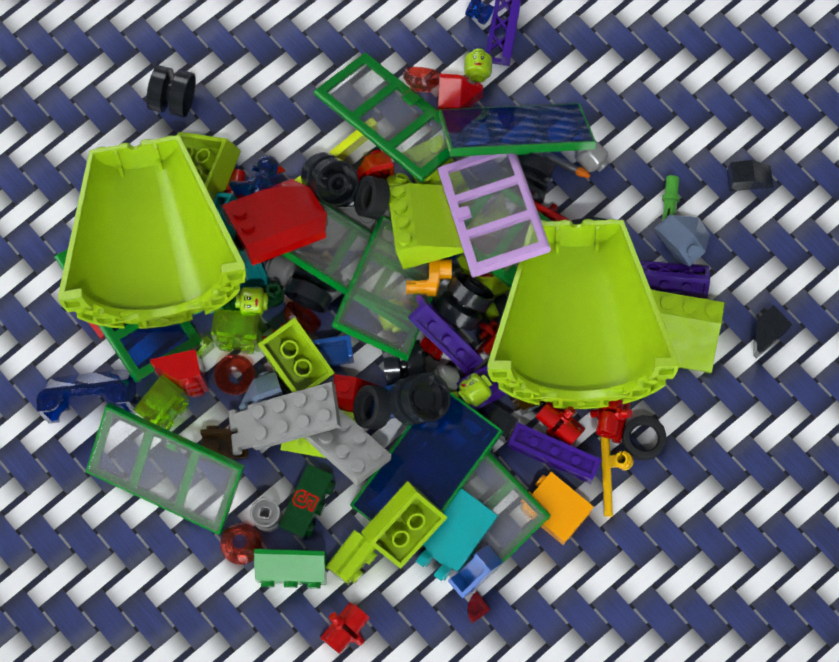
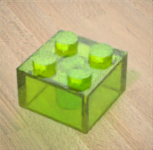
[211,309,264,354]
[133,375,189,430]

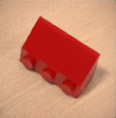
[150,349,209,398]

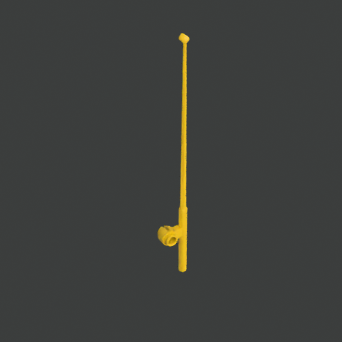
[601,437,634,517]

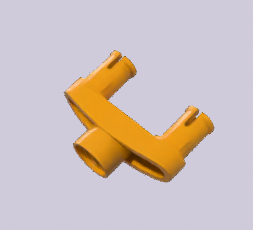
[406,259,452,296]

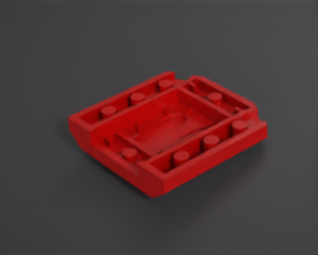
[220,179,328,266]

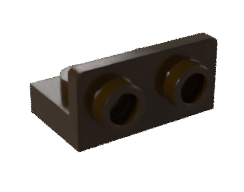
[200,426,248,461]

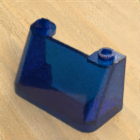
[36,369,138,424]

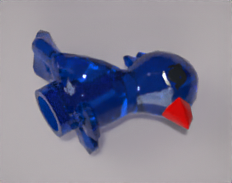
[229,155,285,196]

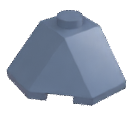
[654,214,710,266]
[239,371,283,412]

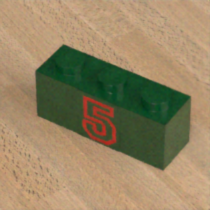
[278,464,336,541]

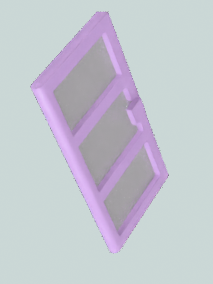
[437,144,551,278]

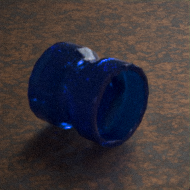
[465,0,494,25]

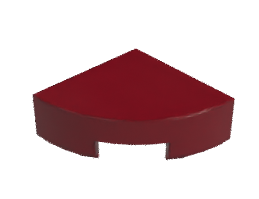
[467,591,491,624]

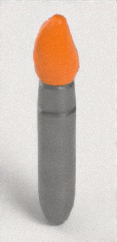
[542,152,590,178]

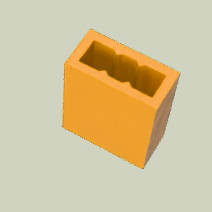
[521,472,594,545]

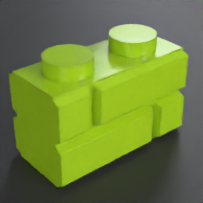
[326,530,377,586]

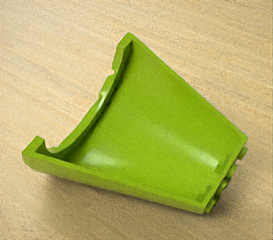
[58,135,246,329]
[487,219,679,409]

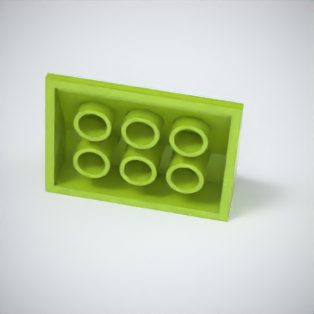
[177,132,241,201]
[389,183,464,269]
[651,290,724,373]

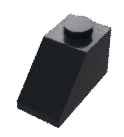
[727,160,774,192]
[753,305,793,359]
[467,403,518,443]

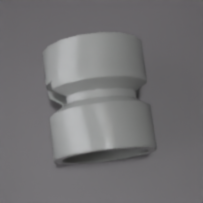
[250,498,282,532]

